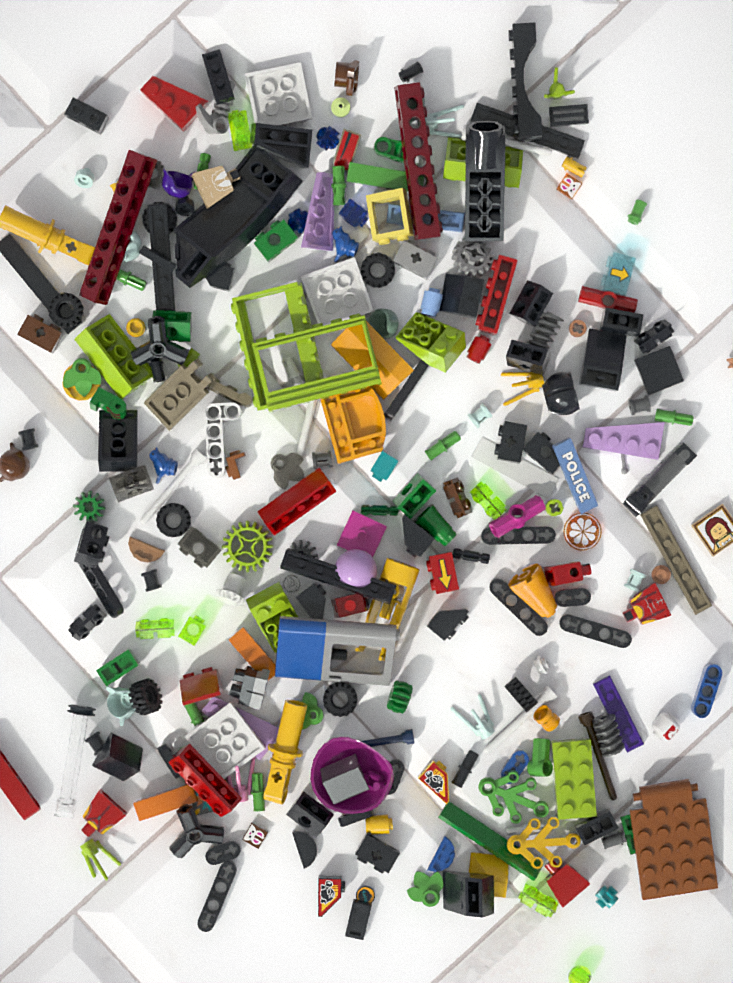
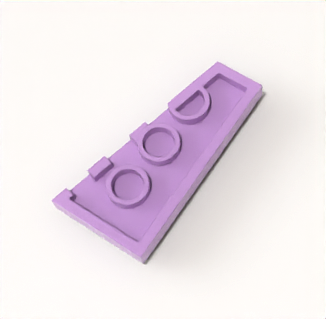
[301,172,334,251]
[582,422,665,460]
[202,696,279,760]

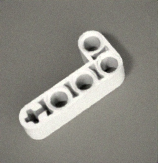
[204,402,242,479]

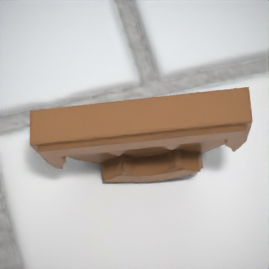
[128,536,165,563]

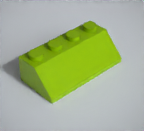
[443,137,523,188]
[74,314,153,399]

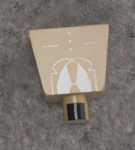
[191,166,240,208]

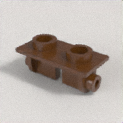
[443,477,472,519]

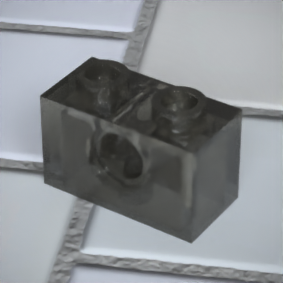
[109,465,154,502]
[177,526,222,568]

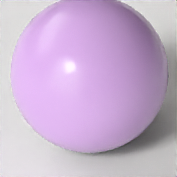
[335,549,377,588]

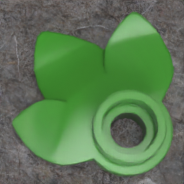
[63,358,101,397]
[297,692,324,730]
[407,871,443,907]

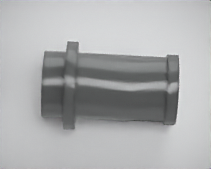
[601,830,627,849]

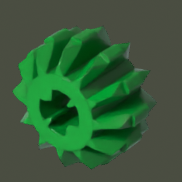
[73,491,106,522]
[387,680,413,714]

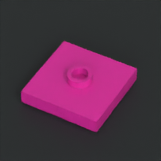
[337,510,387,557]

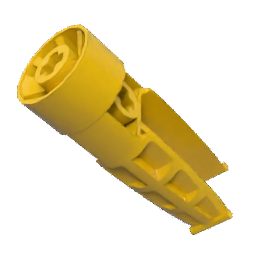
[355,558,420,661]

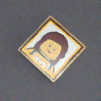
[691,504,733,557]

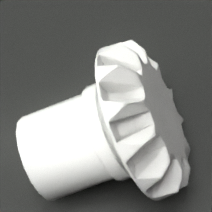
[215,573,246,607]

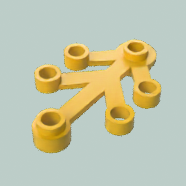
[507,817,581,869]

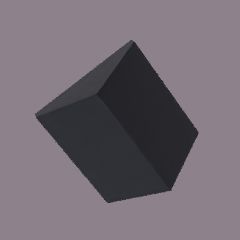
[92,732,143,781]

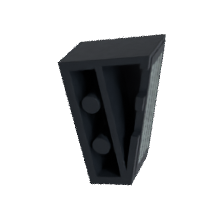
[250,123,313,168]

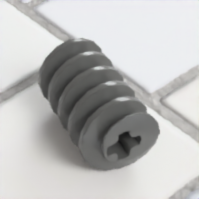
[526,312,564,349]
[592,714,625,757]

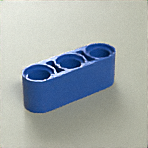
[691,663,723,718]

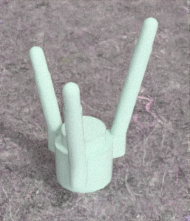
[425,105,464,138]
[450,694,495,740]

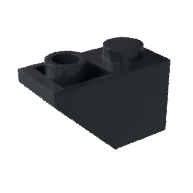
[206,263,235,292]
[426,608,469,641]

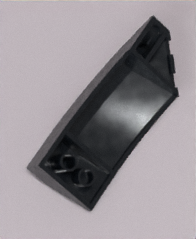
[174,145,303,288]

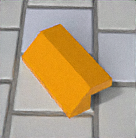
[331,321,414,400]

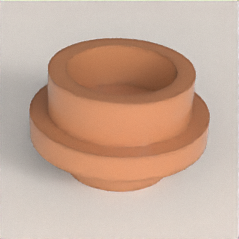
[651,565,671,584]

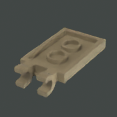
[144,358,216,431]

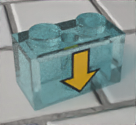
[600,252,636,296]

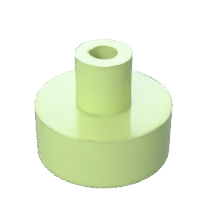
[331,98,350,118]

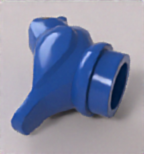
[332,226,359,263]
[149,447,178,484]

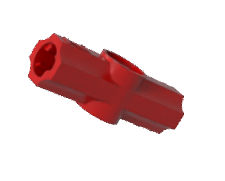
[578,286,638,313]

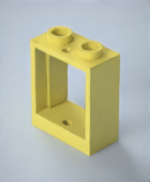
[366,188,414,245]

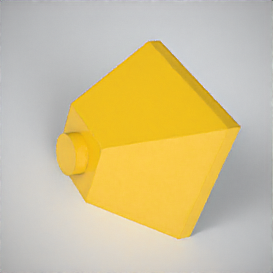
[468,852,509,898]

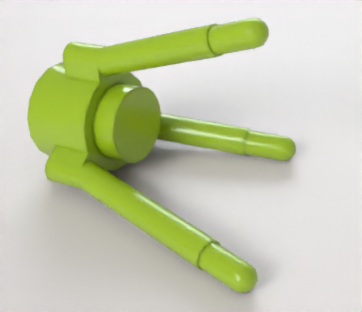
[544,67,575,99]
[80,838,121,881]

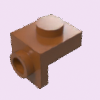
[225,450,246,480]

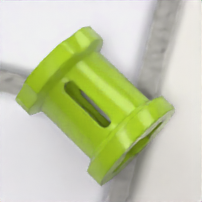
[545,499,564,516]

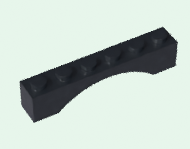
[508,22,543,141]

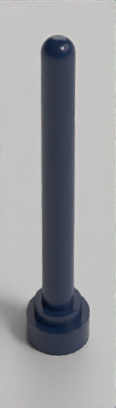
[361,729,415,747]

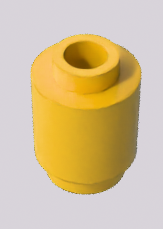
[365,814,393,835]

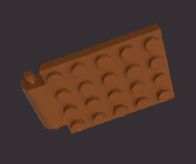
[629,779,718,900]

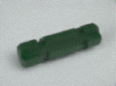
[361,505,398,516]

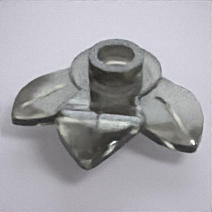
[270,453,304,489]

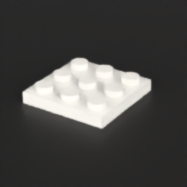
[245,62,313,126]
[301,257,374,326]
[184,702,266,779]

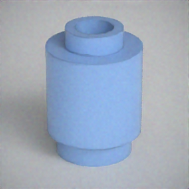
[420,288,443,317]

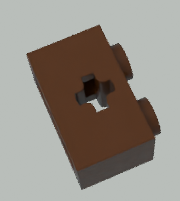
[17,314,64,354]

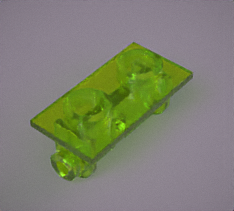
[228,110,253,151]
[469,481,507,520]
[135,618,175,640]
[517,883,558,918]

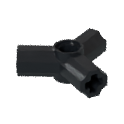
[131,316,189,366]
[169,804,224,858]

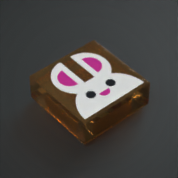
[556,173,583,200]

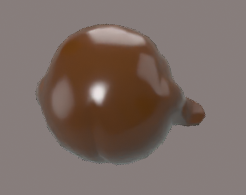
[0,442,30,482]

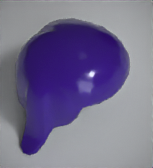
[162,169,195,198]

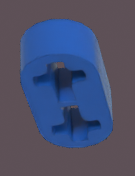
[501,750,529,784]

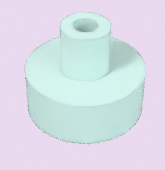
[74,168,95,188]

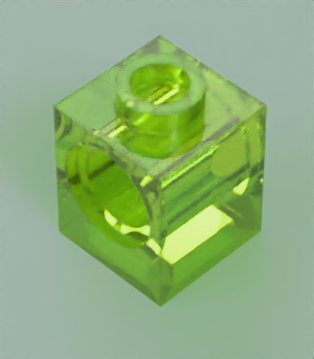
[178,615,207,646]

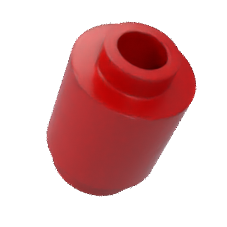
[466,334,492,364]

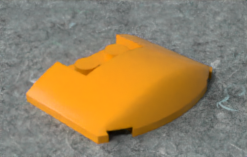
[320,386,386,464]

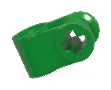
[373,137,404,163]

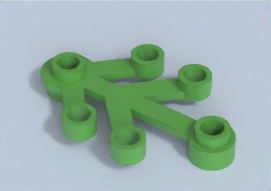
[478,770,549,824]

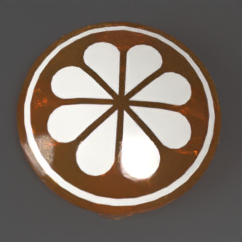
[563,513,602,551]

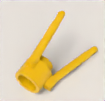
[501,372,544,406]

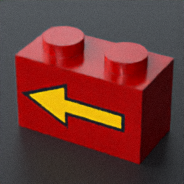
[426,552,459,594]

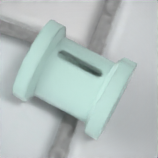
[467,403,492,428]
[624,569,647,593]

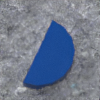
[427,835,455,872]

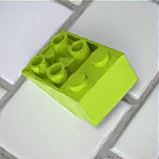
[395,312,466,373]
[245,582,298,653]

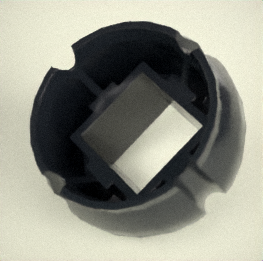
[542,371,580,415]

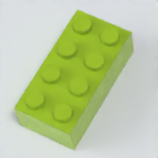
[551,738,597,820]

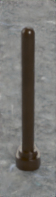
[578,711,617,801]

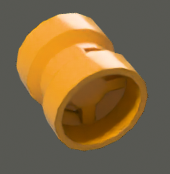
[533,705,560,732]

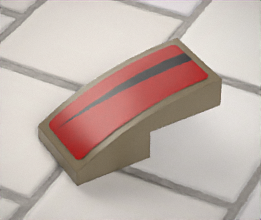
[332,128,362,172]

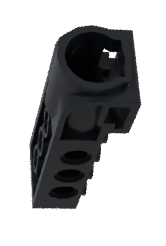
[465,121,505,241]

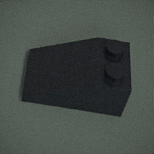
[98,410,138,472]

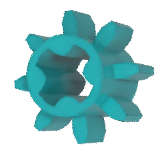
[595,885,619,909]

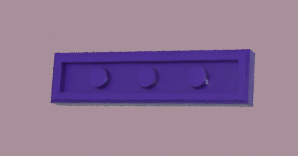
[593,675,644,753]

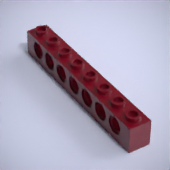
[394,82,443,240]
[79,150,157,305]

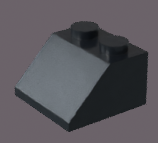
[439,273,484,319]
[402,515,435,558]
[296,583,327,619]

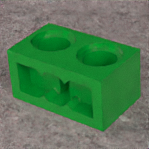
[96,648,140,687]

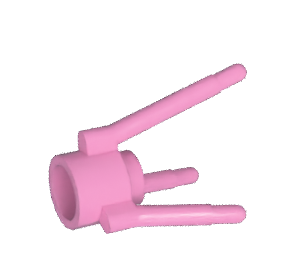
[226,757,256,802]

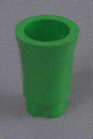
[414,504,457,547]

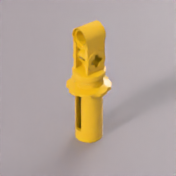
[0,205,95,266]
[264,699,308,805]

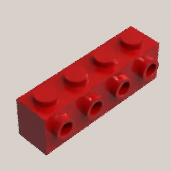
[475,254,518,335]
[257,467,337,536]
[168,743,243,817]

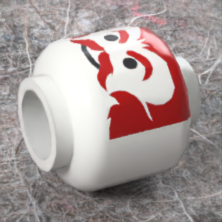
[652,712,680,740]

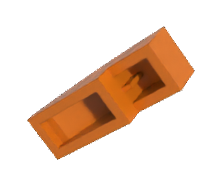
[228,627,276,681]
[133,784,198,821]

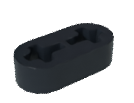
[554,588,591,607]
[157,743,181,779]
[388,759,404,795]
[337,810,374,827]
[205,841,241,865]

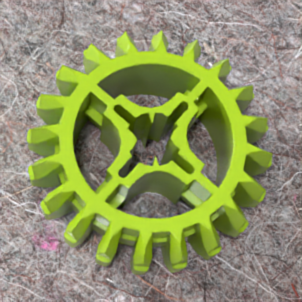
[222,520,274,572]

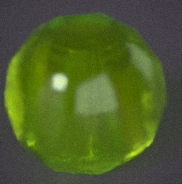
[568,965,592,983]

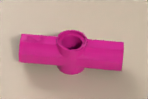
[489,495,546,538]

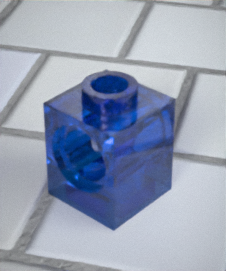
[338,198,369,229]

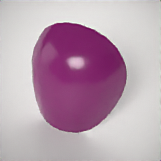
[310,737,394,814]

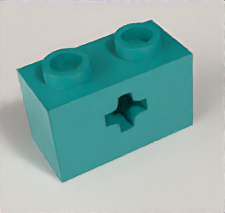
[370,451,398,482]

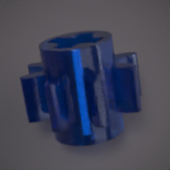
[316,126,340,151]
[288,208,308,233]

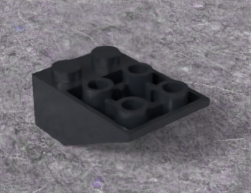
[579,328,627,392]
[443,870,494,918]

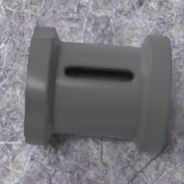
[628,395,651,416]
[312,451,333,469]

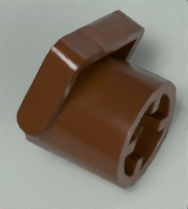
[334,60,360,96]

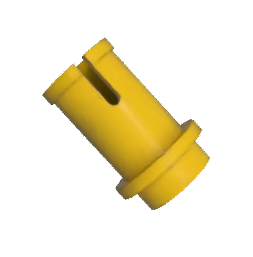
[561,156,587,178]

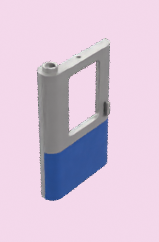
[275,616,400,686]

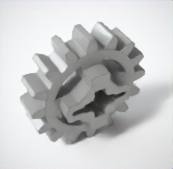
[451,238,494,277]

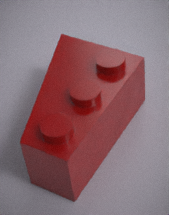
[140,76,210,132]

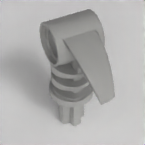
[196,80,235,134]

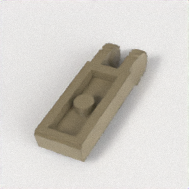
[206,378,253,408]

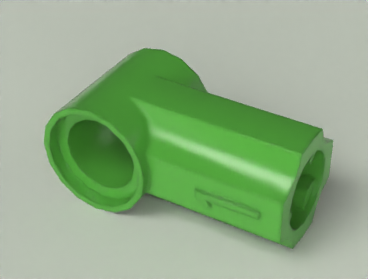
[527,738,553,777]

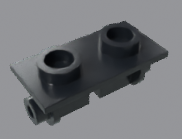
[634,319,675,354]
[68,604,107,641]

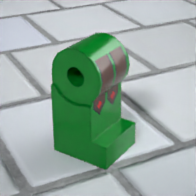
[89,387,127,420]

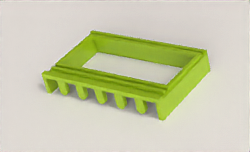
[231,282,324,411]
[252,313,382,413]

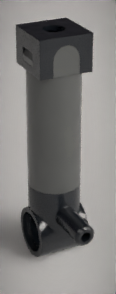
[622,442,697,517]

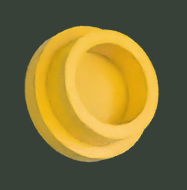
[126,318,146,337]

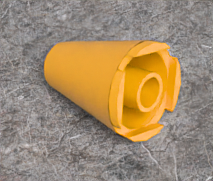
[508,563,557,618]

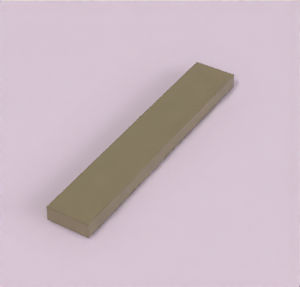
[639,505,712,615]

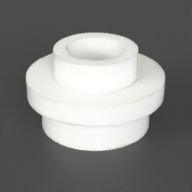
[533,656,550,674]

